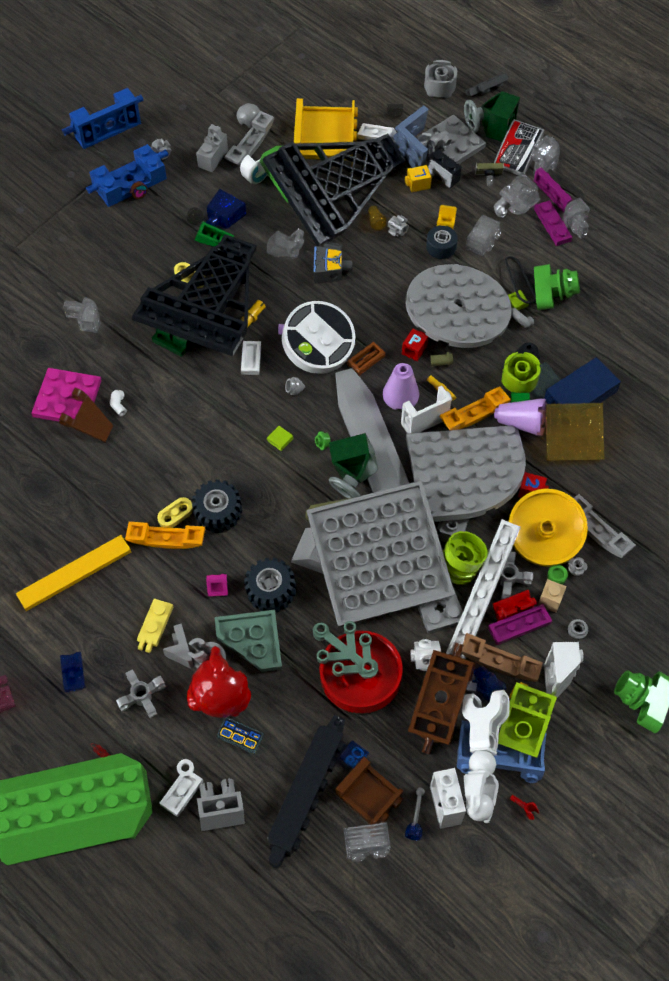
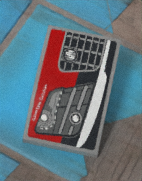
[494,119,544,177]

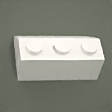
[544,642,583,698]

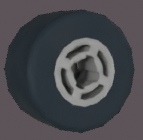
[426,225,458,259]

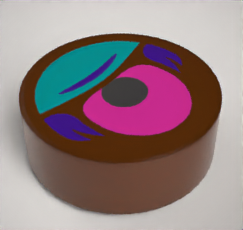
[130,181,148,199]

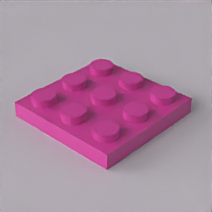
[31,368,102,422]

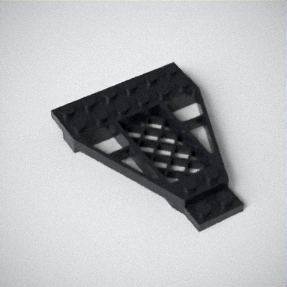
[262,133,405,246]
[132,234,257,356]

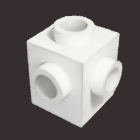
[410,639,441,671]

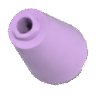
[383,363,419,410]
[494,398,547,436]

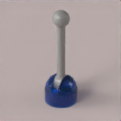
[405,788,425,841]

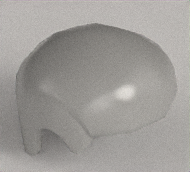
[236,103,260,128]

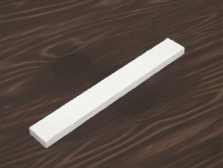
[446,520,520,660]

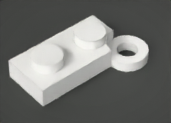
[160,759,203,817]

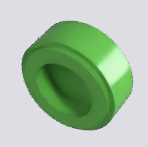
[547,565,568,584]

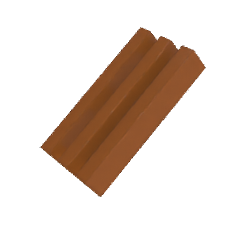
[347,342,386,376]

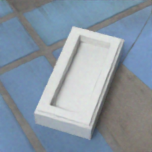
[241,341,261,375]

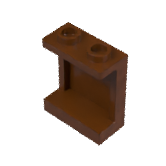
[336,757,404,828]

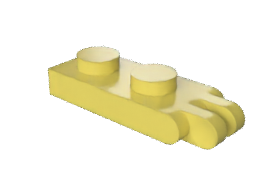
[137,599,173,653]

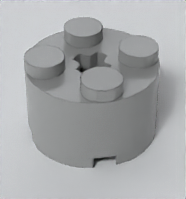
[424,60,457,98]

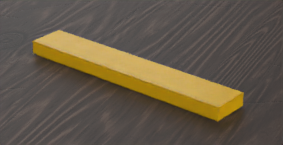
[16,535,131,611]

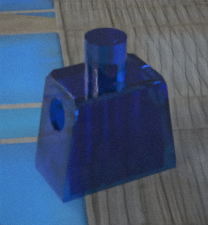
[206,189,246,229]

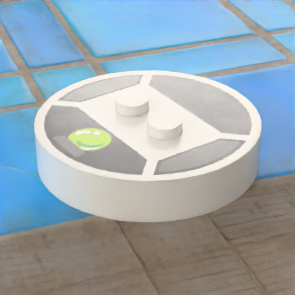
[282,301,355,374]

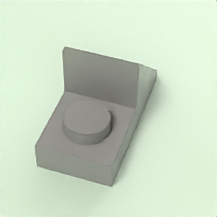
[163,624,194,668]

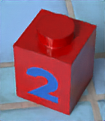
[518,472,549,498]

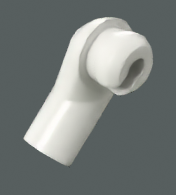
[110,390,127,416]

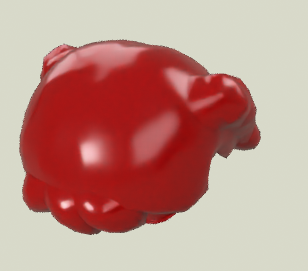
[187,646,251,718]

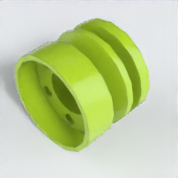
[442,531,488,585]

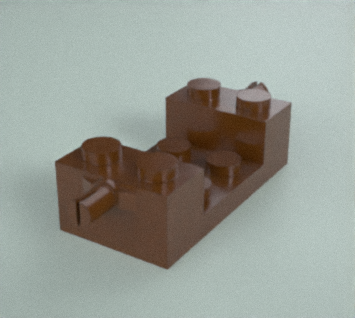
[408,643,476,754]

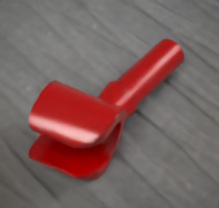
[510,795,539,820]

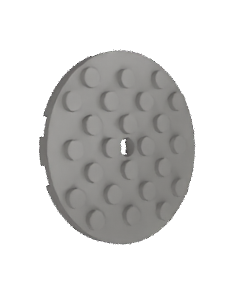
[406,264,512,348]

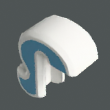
[240,155,268,184]

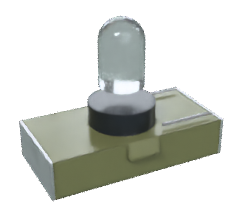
[475,163,504,186]

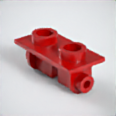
[492,590,537,622]

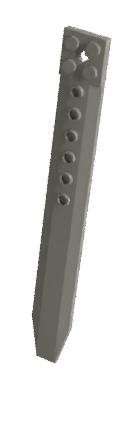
[335,368,463,634]

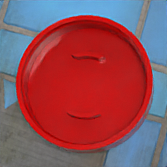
[320,631,403,713]

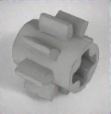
[151,138,172,160]
[388,215,409,237]

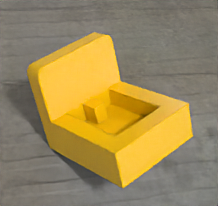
[437,205,457,229]

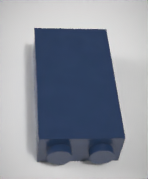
[544,357,621,424]

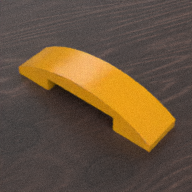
[439,386,511,431]
[125,522,205,549]

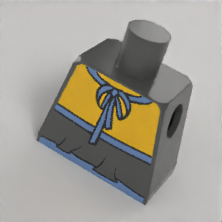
[314,246,352,283]

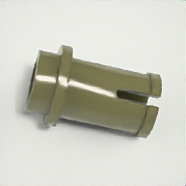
[430,352,453,367]

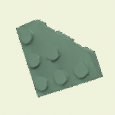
[215,610,282,672]

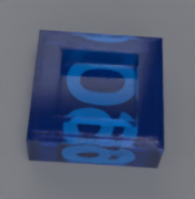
[339,740,369,768]

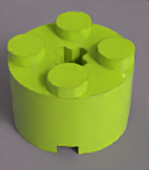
[501,352,541,393]

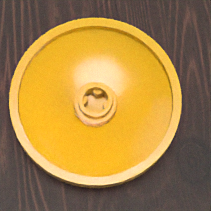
[509,489,588,567]

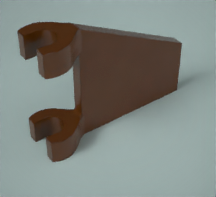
[59,387,113,443]

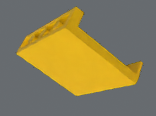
[294,98,358,160]

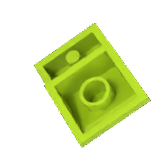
[498,682,557,758]

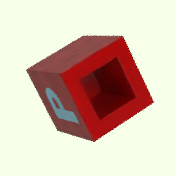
[402,329,429,361]

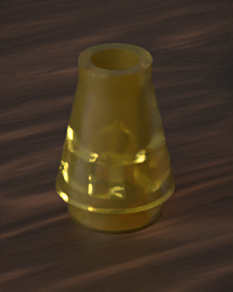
[368,206,387,230]

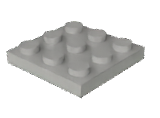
[417,115,486,164]

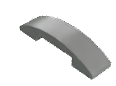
[225,111,274,165]
[574,494,636,558]

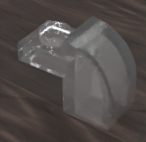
[562,197,590,239]
[266,228,304,260]
[63,297,100,333]

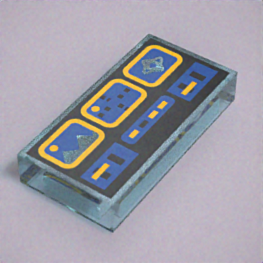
[216,718,264,754]

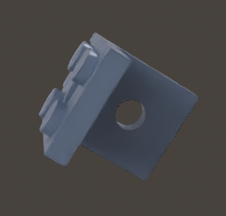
[393,105,429,168]

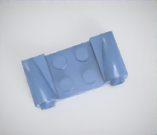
[457,721,546,783]

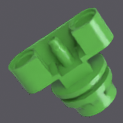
[534,264,580,310]
[614,670,669,733]

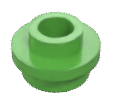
[315,431,331,450]

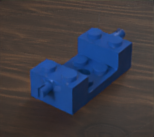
[62,88,144,149]
[86,144,169,207]

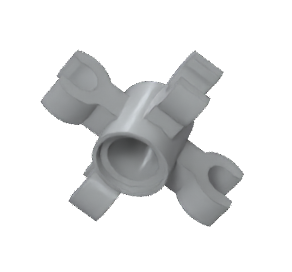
[499,552,533,599]
[116,669,166,718]

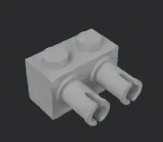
[197,778,245,831]

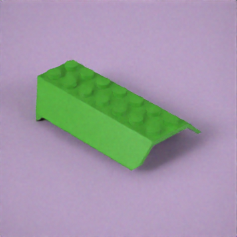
[0,753,153,865]

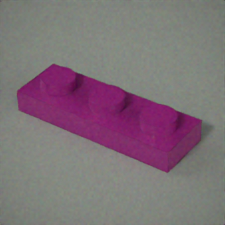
[534,167,572,213]
[534,200,572,246]
[488,604,552,645]

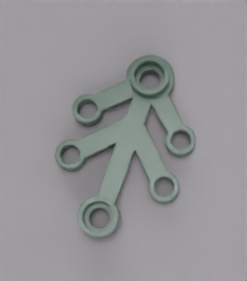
[313,621,378,679]

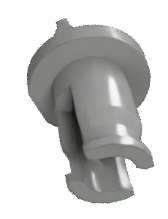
[188,638,226,669]

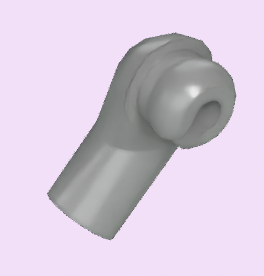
[494,196,509,217]
[511,308,534,328]

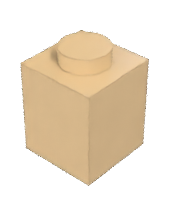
[538,579,567,613]

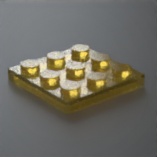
[545,403,604,461]

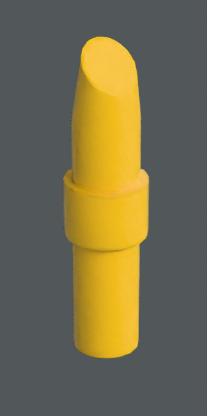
[427,375,456,400]

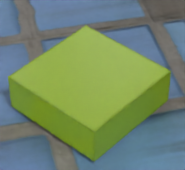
[508,290,529,310]
[267,426,293,451]

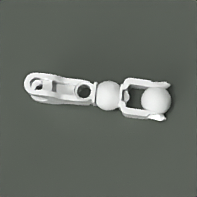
[462,690,510,823]

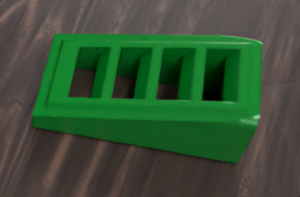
[195,221,234,247]

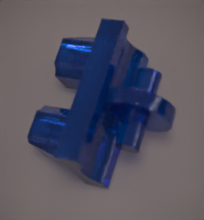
[60,652,86,692]
[472,666,507,702]

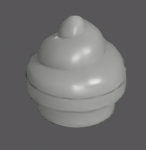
[285,377,305,395]

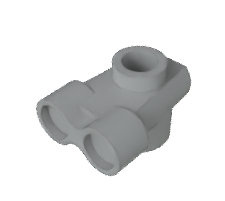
[427,130,452,155]

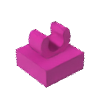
[206,574,228,596]

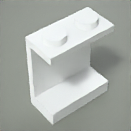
[401,385,452,434]

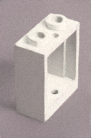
[430,768,466,829]

